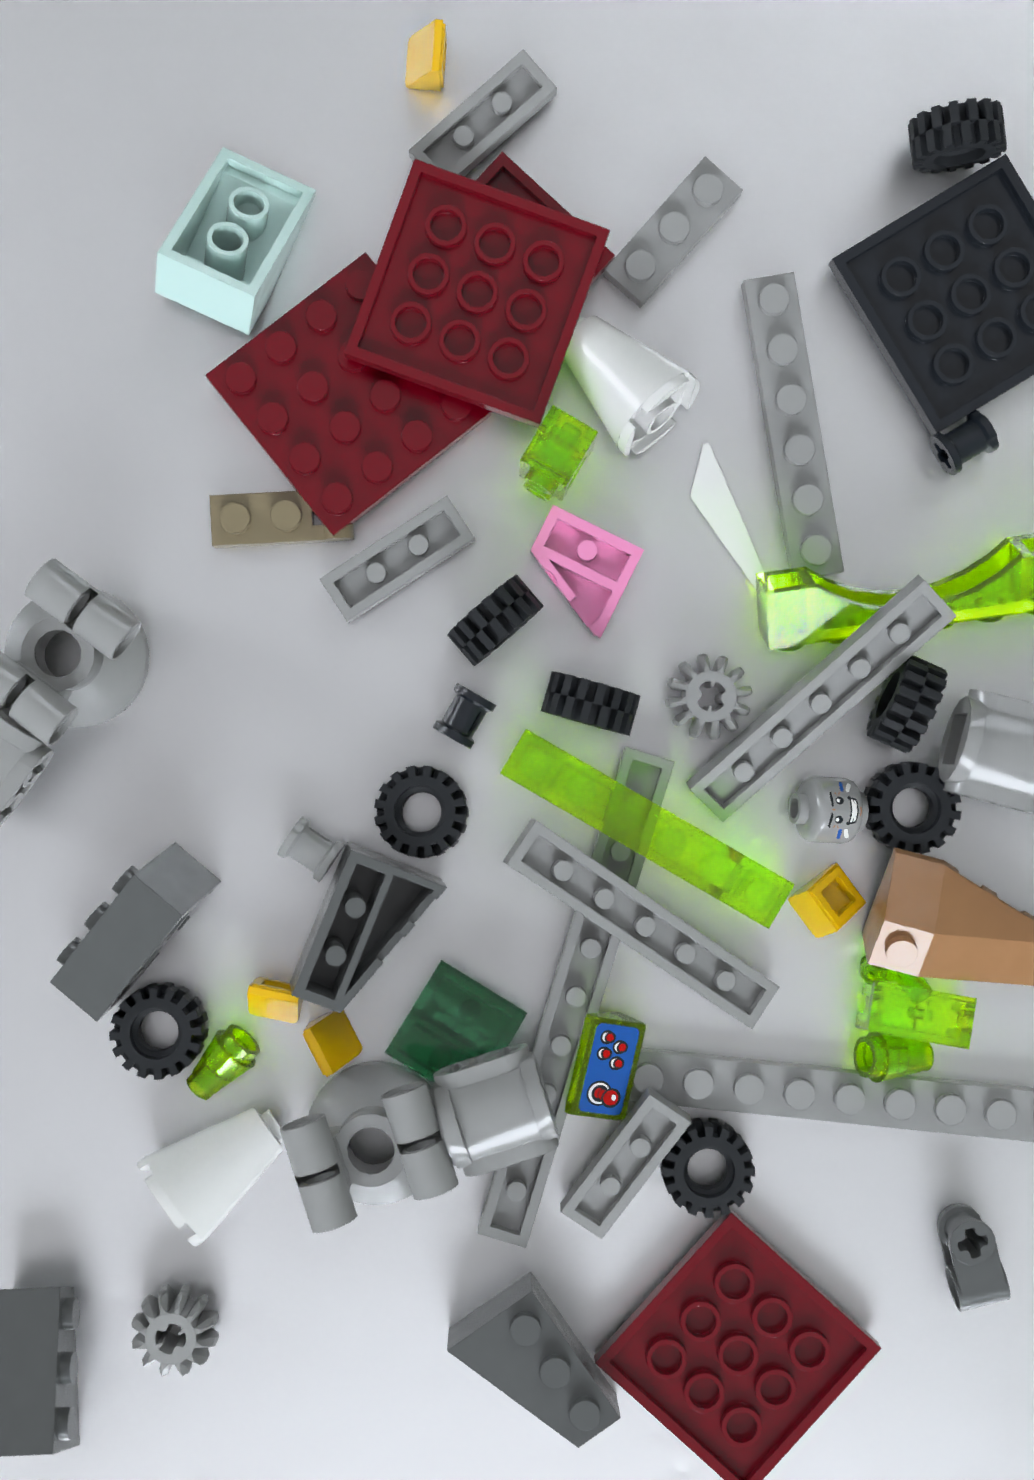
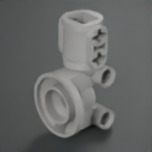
[0,559,149,825]
[938,689,1034,814]
[280,1043,559,1233]

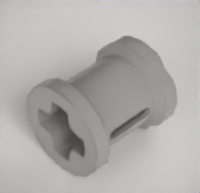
[277,817,345,882]

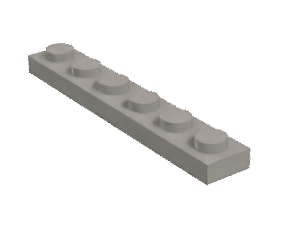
[741,272,844,582]
[686,575,957,822]
[503,818,779,1029]

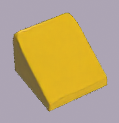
[405,19,447,91]
[788,863,867,938]
[247,977,303,1023]
[302,1010,362,1077]

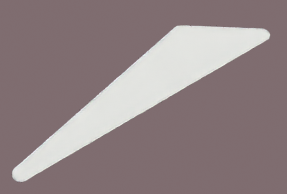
[690,443,780,613]

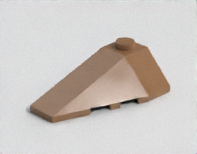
[862,847,1034,986]

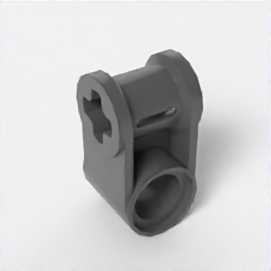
[937,1204,1010,1312]

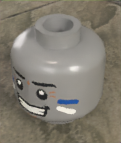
[788,776,869,844]

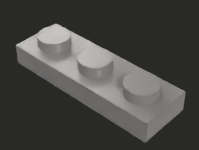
[409,49,557,176]
[603,156,743,308]
[319,496,475,623]
[560,1087,691,1239]

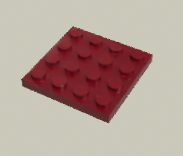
[344,159,610,428]
[205,252,492,536]
[594,1208,882,1480]

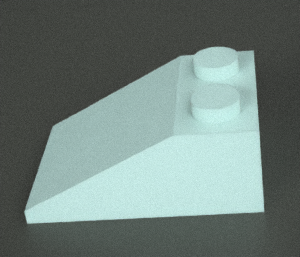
[155,147,316,335]

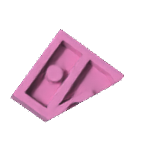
[530,505,644,639]

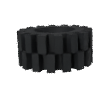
[908,98,1007,173]
[447,575,544,666]
[866,655,948,753]
[541,671,641,736]
[864,762,962,854]
[374,765,469,858]
[109,982,209,1080]
[660,1117,755,1218]

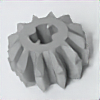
[665,654,752,740]
[131,1284,219,1377]

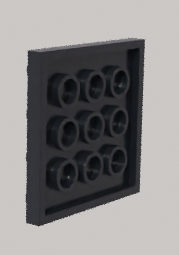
[828,154,1034,436]

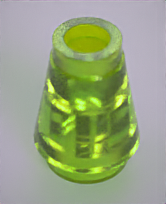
[186,1025,260,1100]
[853,1031,934,1083]

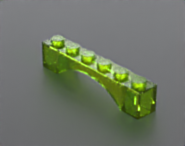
[755,533,1034,651]
[500,729,795,929]

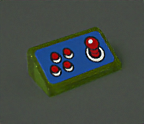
[564,1012,646,1120]

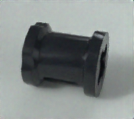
[930,410,999,475]
[433,683,497,749]

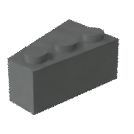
[50,842,221,1022]
[290,842,447,1013]
[447,1271,620,1448]
[0,1287,80,1457]

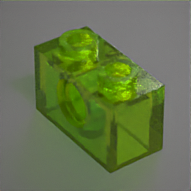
[519,405,598,502]

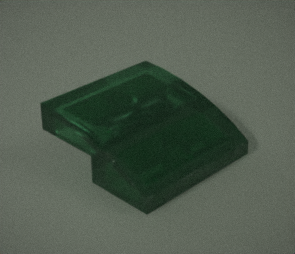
[384,960,527,1083]

